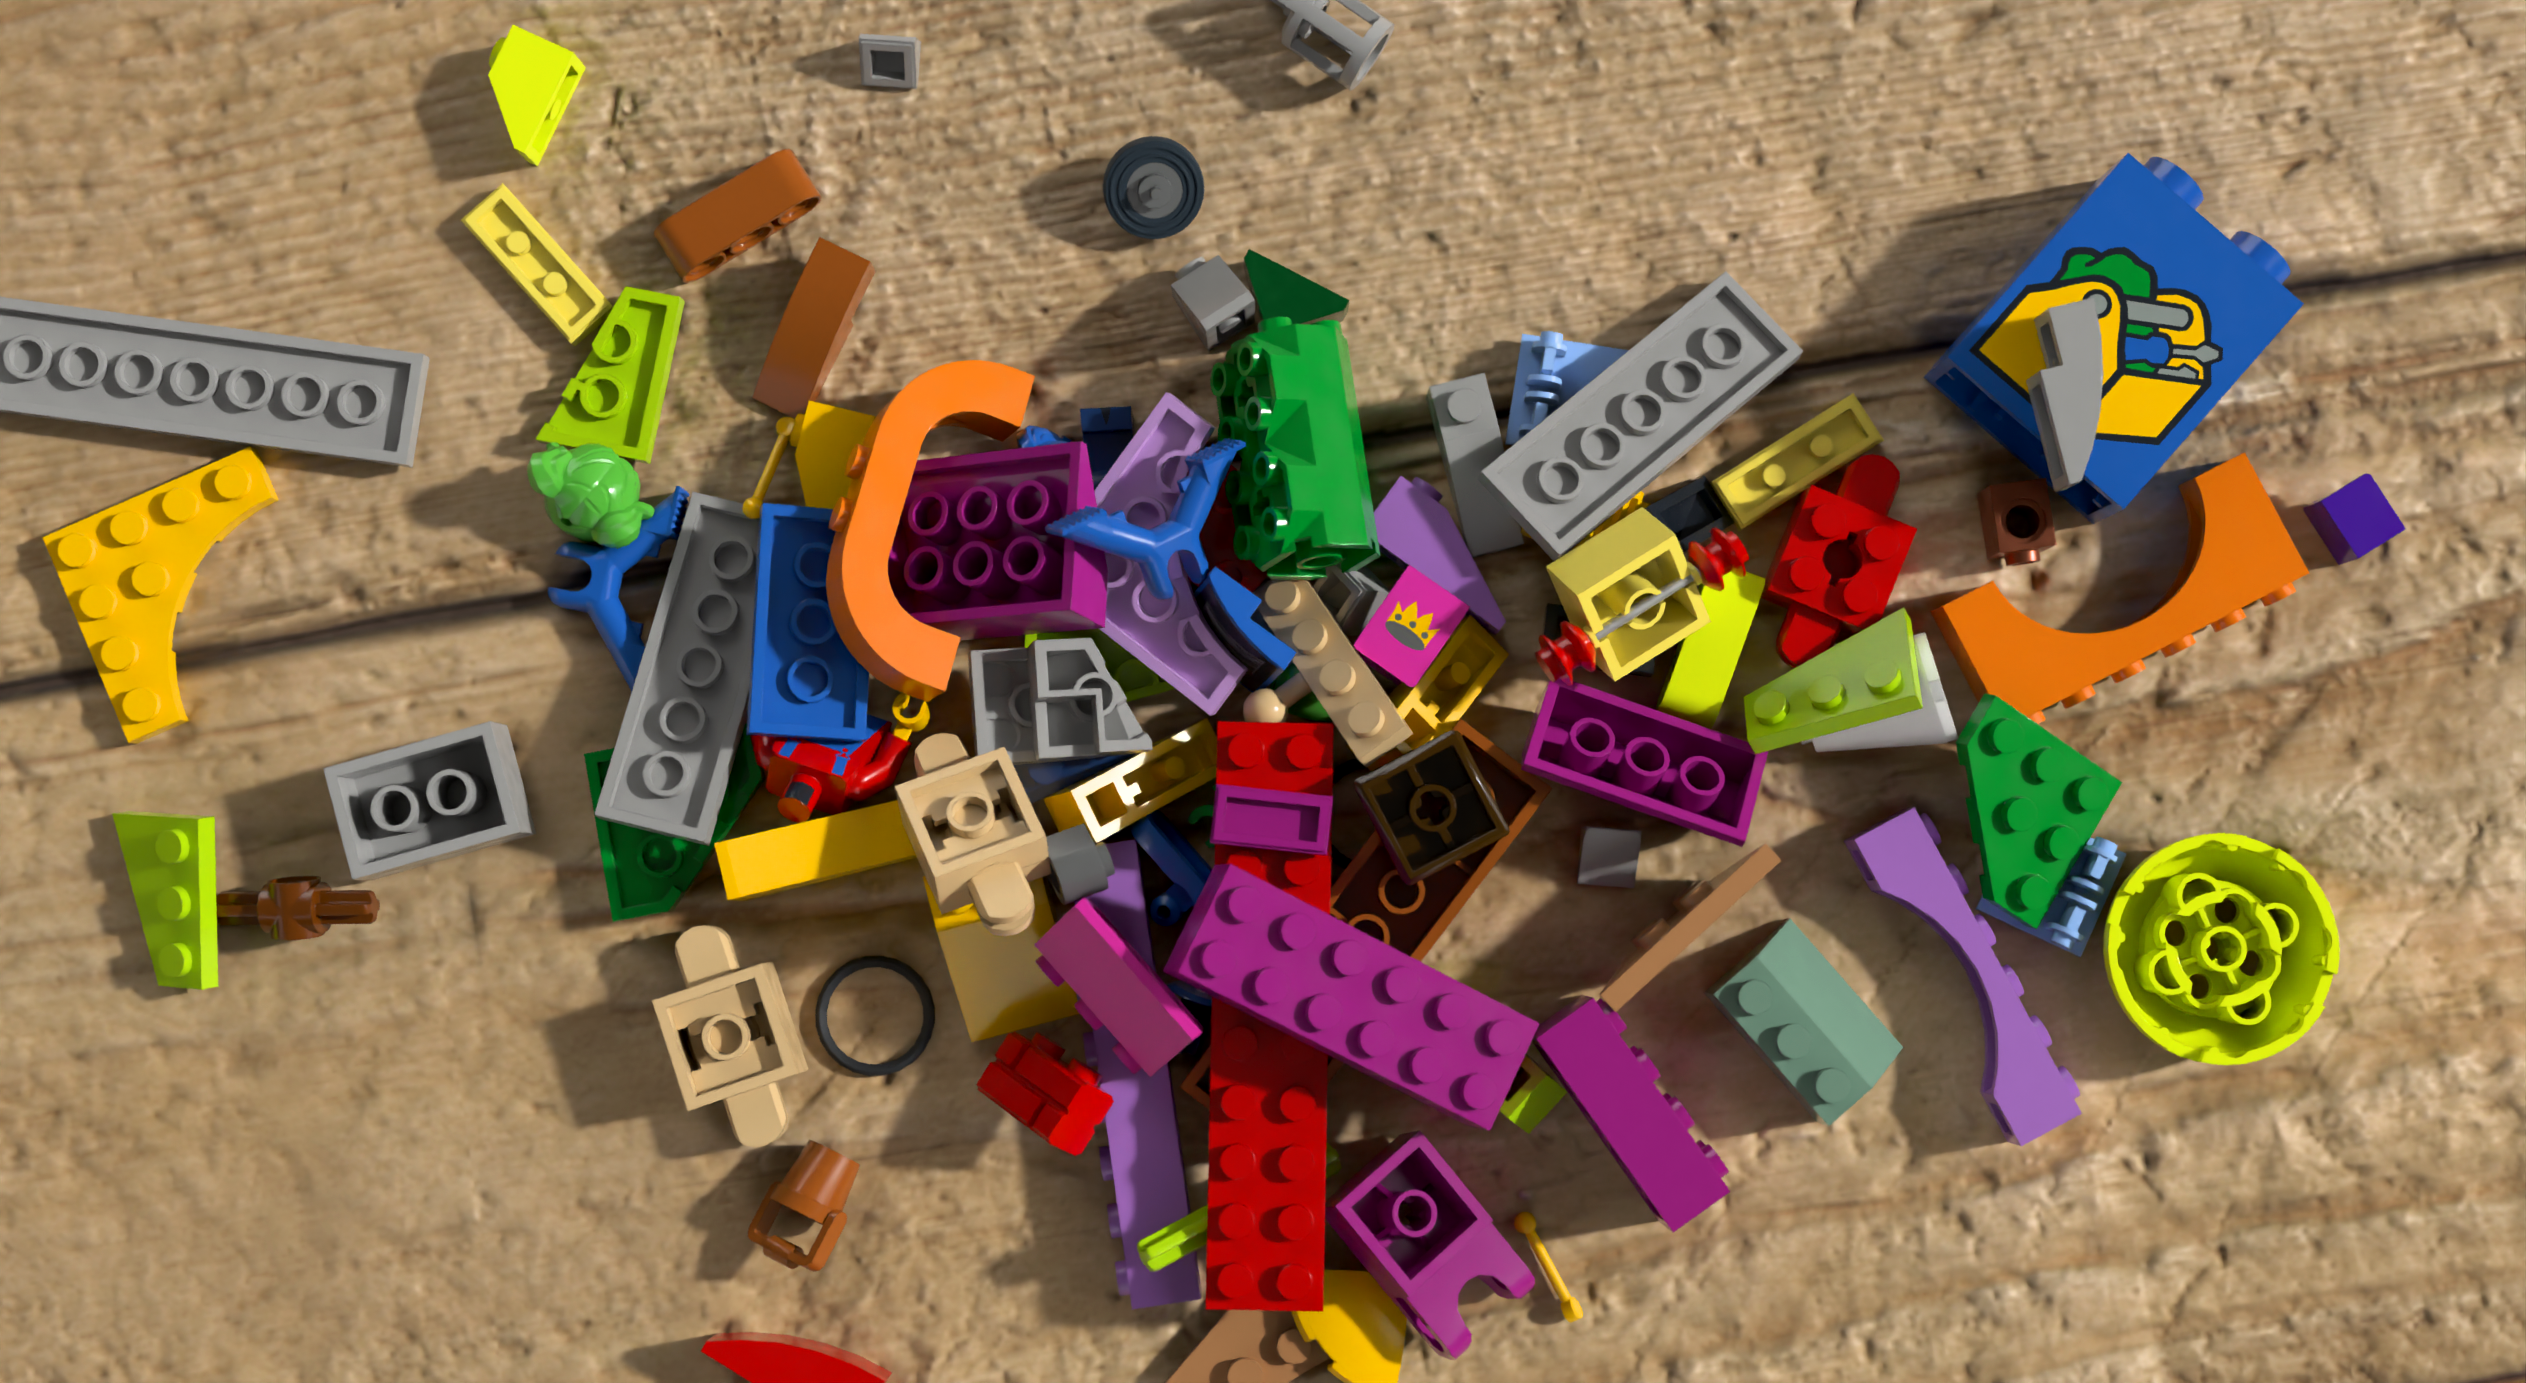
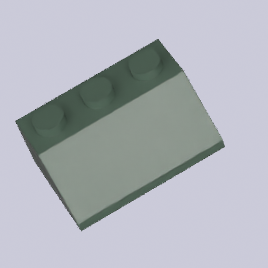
[1704,918,1904,1126]

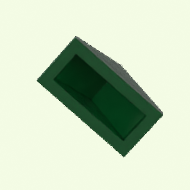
[1244,249,1350,325]

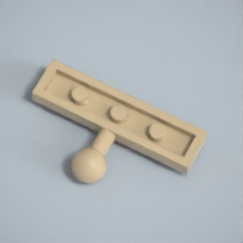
[1243,579,1413,768]

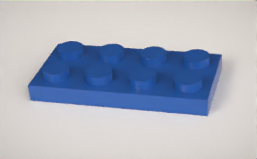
[747,503,869,743]

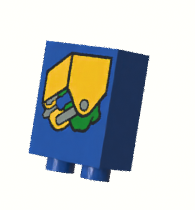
[1924,153,2304,524]

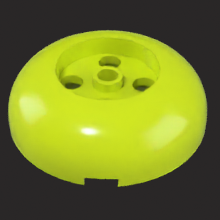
[2103,833,2340,1065]

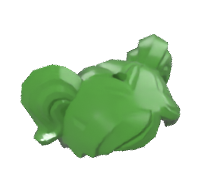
[527,442,655,549]

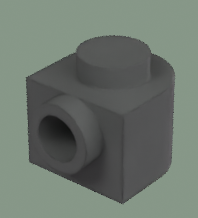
[1046,823,1115,905]

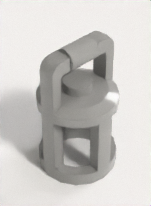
[1271,0,1395,91]

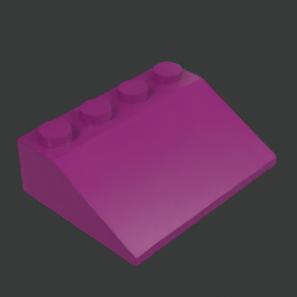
[888,441,1108,641]

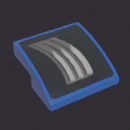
[1193,566,1297,692]

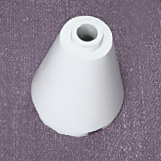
[1801,632,1958,752]

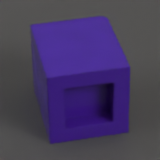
[2303,473,2406,565]

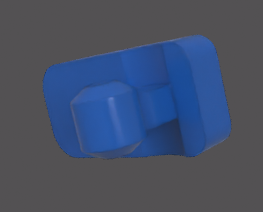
[1130,809,1212,926]

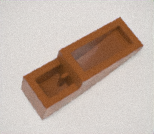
[752,237,876,419]

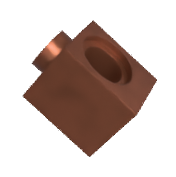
[1977,478,2057,566]

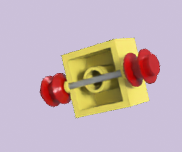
[1535,507,1749,686]

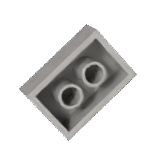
[323,721,536,880]

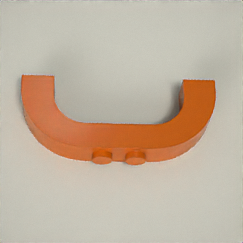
[826,360,1035,702]

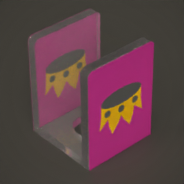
[1354,565,1470,688]

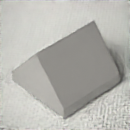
[859,34,921,89]

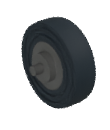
[1103,136,1204,239]

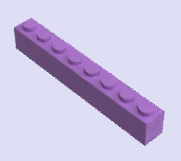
[1075,840,1202,1309]

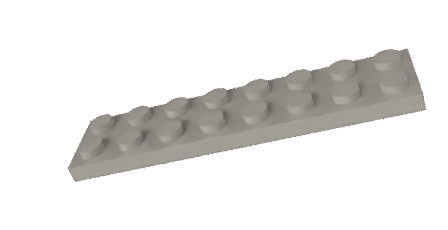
[0,297,430,468]

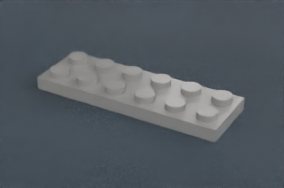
[1478,271,1803,561]
[594,492,759,846]

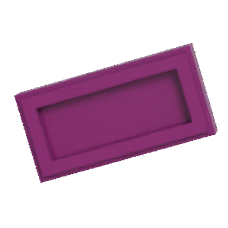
[1210,784,1333,856]

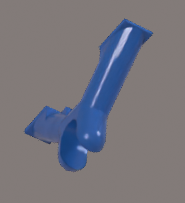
[1045,438,1246,600]
[548,486,690,692]

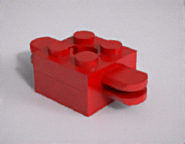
[1761,454,1917,668]

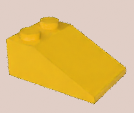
[923,876,1080,1042]

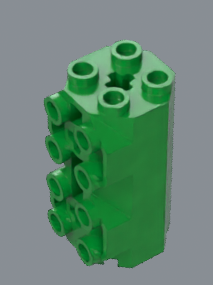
[1210,317,1380,580]

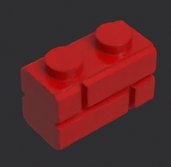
[976,1031,1114,1156]

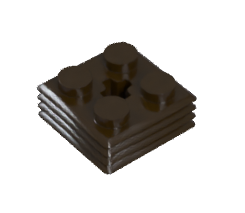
[1353,730,1510,885]

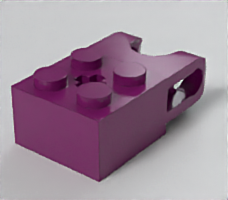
[1325,1130,1535,1361]

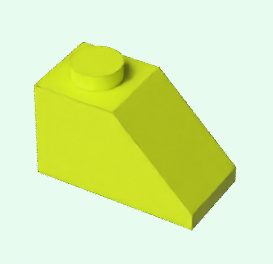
[488,25,586,167]

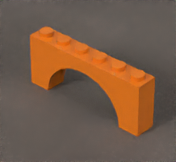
[1931,452,2309,724]

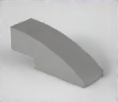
[2026,298,2103,492]

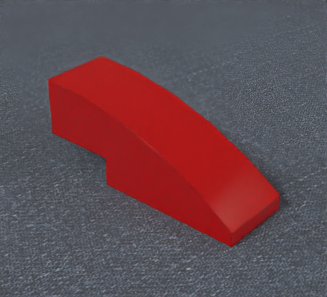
[701,1332,892,1383]

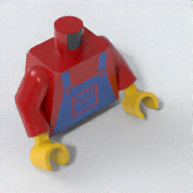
[750,693,930,822]

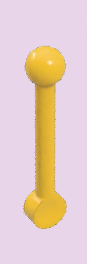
[742,417,795,519]
[1514,1212,1583,1323]

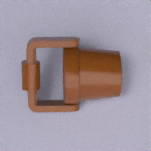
[748,1139,860,1272]

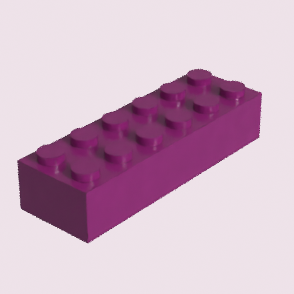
[1163,864,1540,1131]

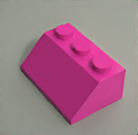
[1034,898,1204,1077]

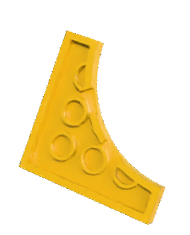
[42,447,279,744]

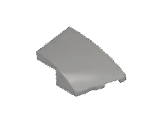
[968,638,1152,765]

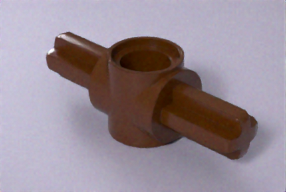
[216,876,380,940]

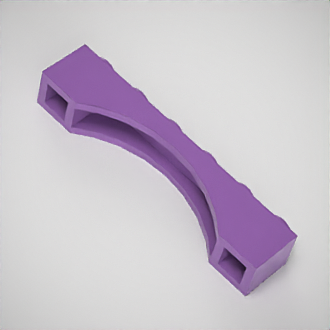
[1844,807,2082,1146]

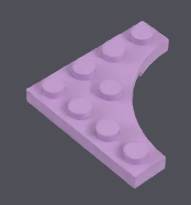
[1095,392,1249,716]

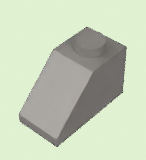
[1171,255,1255,352]

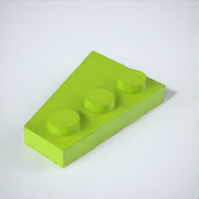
[535,286,685,464]
[1744,607,1923,754]
[112,811,218,990]

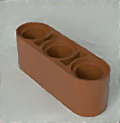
[654,149,821,283]

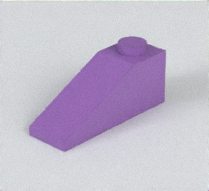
[1374,476,1506,635]

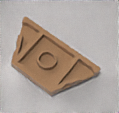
[1599,843,1782,1012]

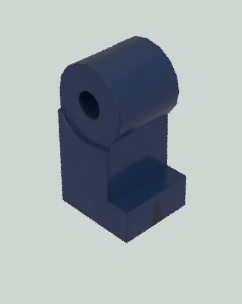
[1080,406,1134,491]

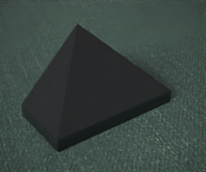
[1645,475,1735,554]

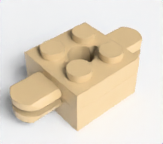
[895,733,1051,936]
[652,925,808,1148]

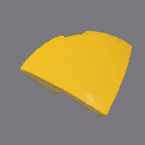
[1291,1270,1407,1383]

